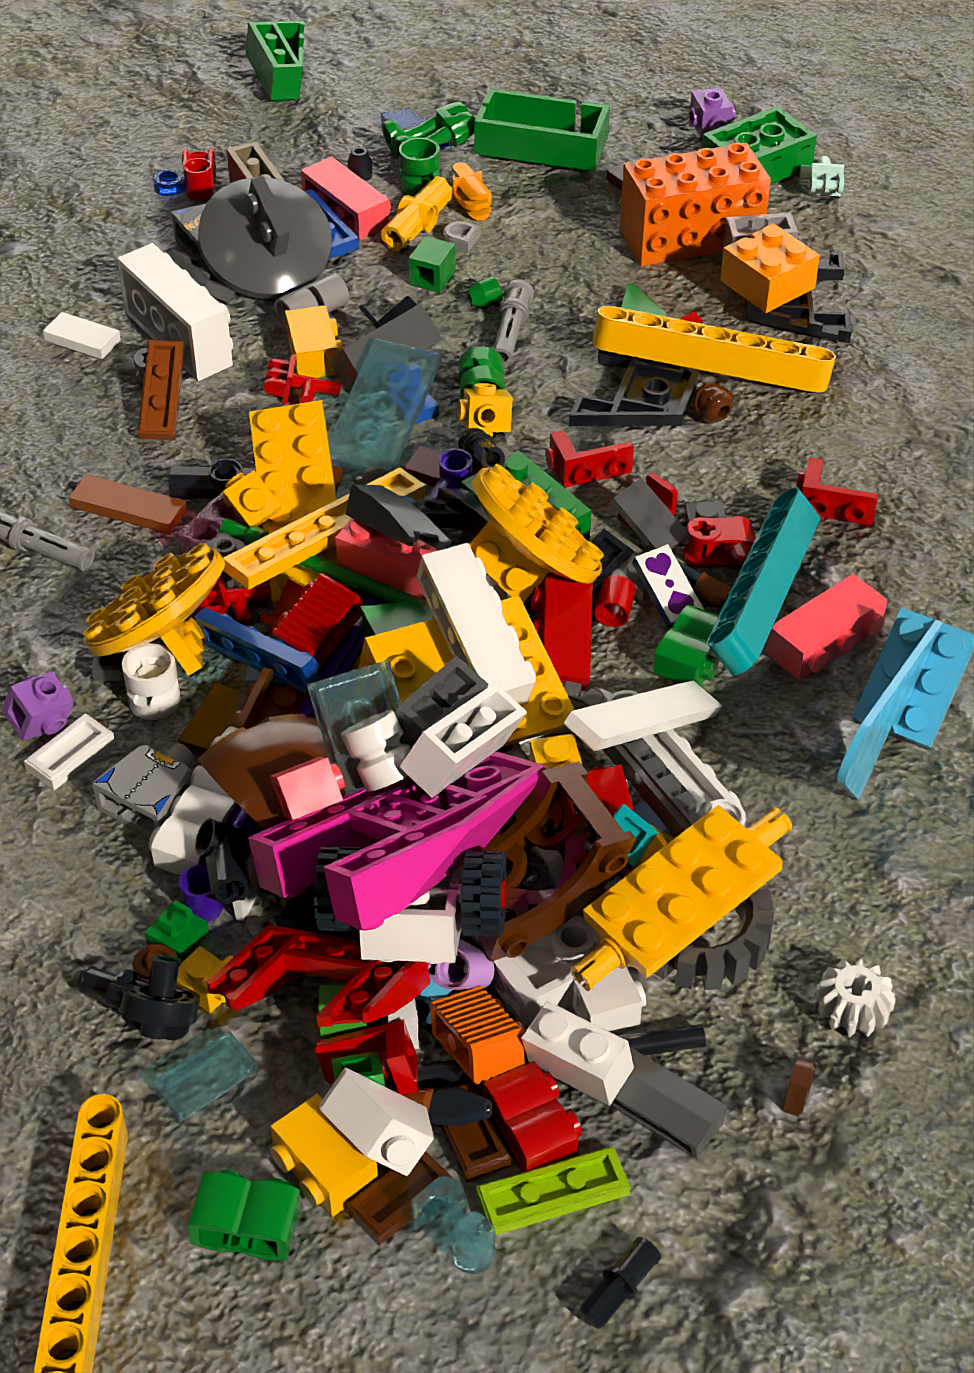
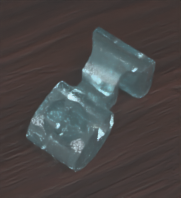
[411,1176,496,1274]

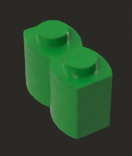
[653,605,719,686]
[188,1170,301,1261]

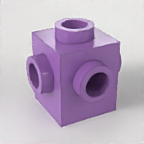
[688,87,735,138]
[1,671,74,741]

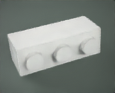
[399,682,527,798]

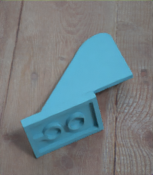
[837,607,974,800]

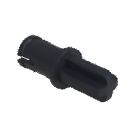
[579,1237,661,1329]

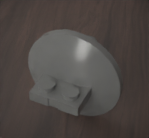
[198,176,332,300]

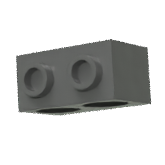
[395,656,489,749]

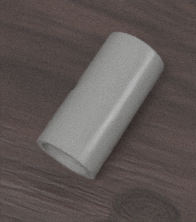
[275,273,349,329]

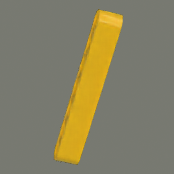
[592,306,836,393]
[34,1094,128,1373]

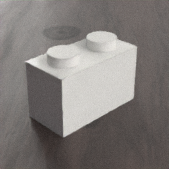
[521,1001,634,1106]

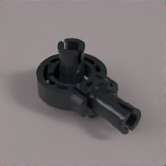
[77,954,200,1041]

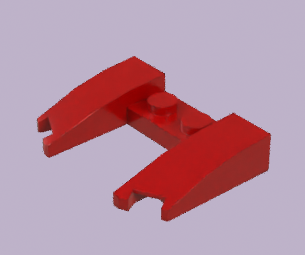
[207,925,430,1027]

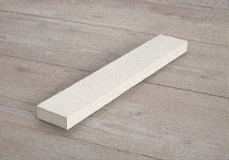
[564,680,723,751]

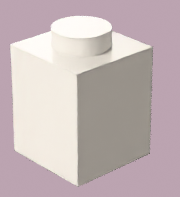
[572,967,646,1034]

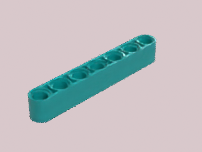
[707,487,821,675]

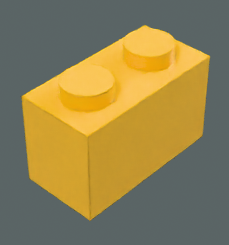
[285,305,343,378]
[270,1093,378,1217]

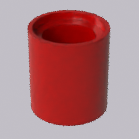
[594,575,636,627]

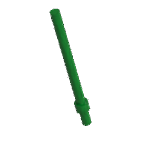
[220,518,423,603]

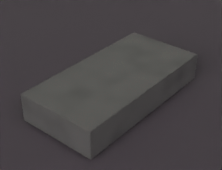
[611,478,688,551]

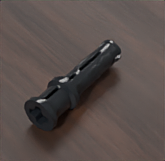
[458,428,505,468]

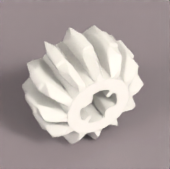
[815,958,895,1038]

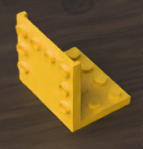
[351,595,575,747]

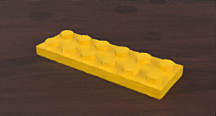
[249,400,349,609]

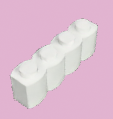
[149,726,239,875]

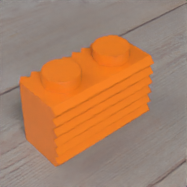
[430,986,526,1085]

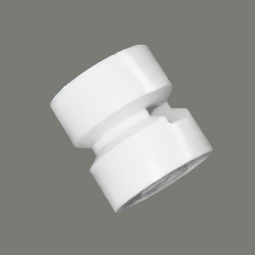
[122,643,181,720]
[340,710,411,792]

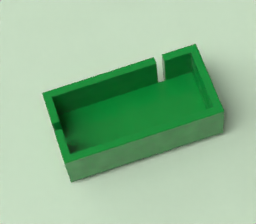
[474,88,610,171]

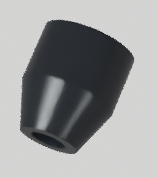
[347,147,373,181]

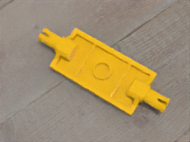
[570,805,793,991]

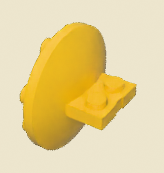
[469,464,604,603]
[83,543,225,676]

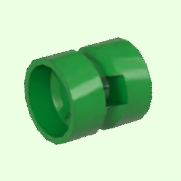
[399,137,440,197]
[458,346,506,399]

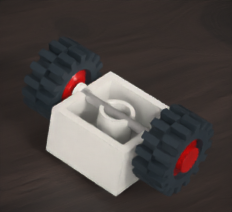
[314,846,507,964]

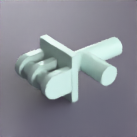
[800,156,844,196]

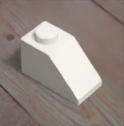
[319,1067,434,1176]

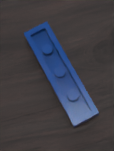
[194,607,324,697]

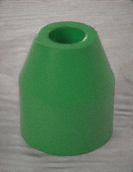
[467,275,503,307]

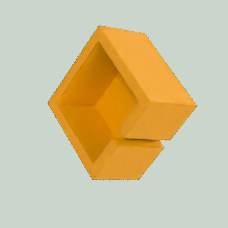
[720,223,820,313]

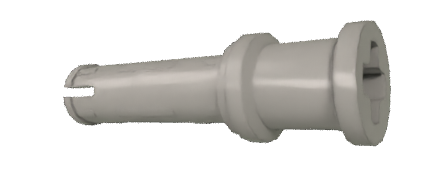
[493,279,534,366]
[0,507,95,572]

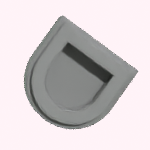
[443,221,481,253]

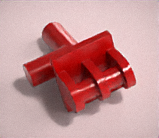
[264,355,341,405]
[195,575,271,626]

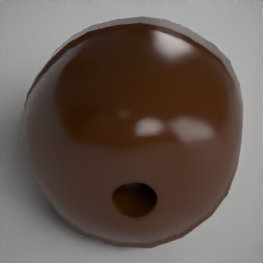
[694,383,734,424]

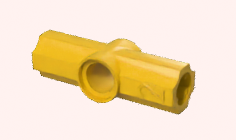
[381,176,453,252]

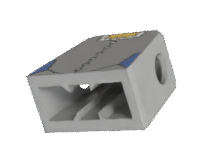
[92,743,194,837]

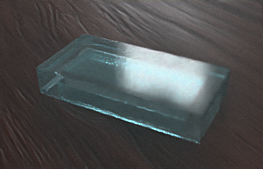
[152,1031,258,1122]

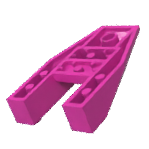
[248,751,546,931]

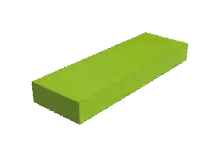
[476,1146,631,1237]

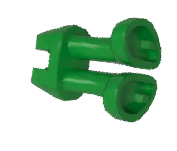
[382,101,476,161]

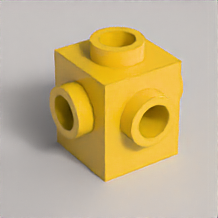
[457,383,513,437]

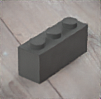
[329,303,442,395]

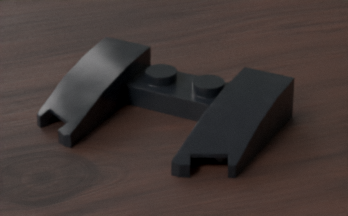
[345,484,490,551]

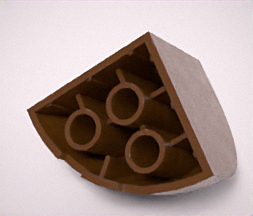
[197,714,364,830]

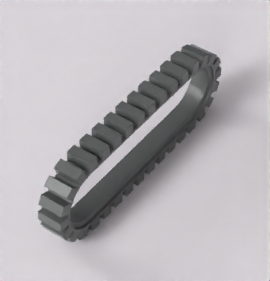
[498,681,774,990]

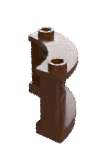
[463,761,636,962]

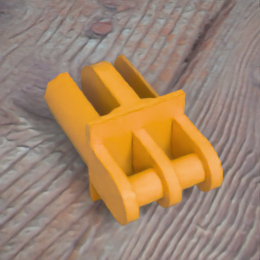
[452,162,492,221]

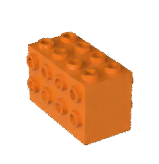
[620,143,771,266]

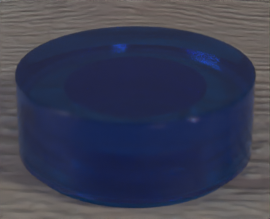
[153,169,185,196]

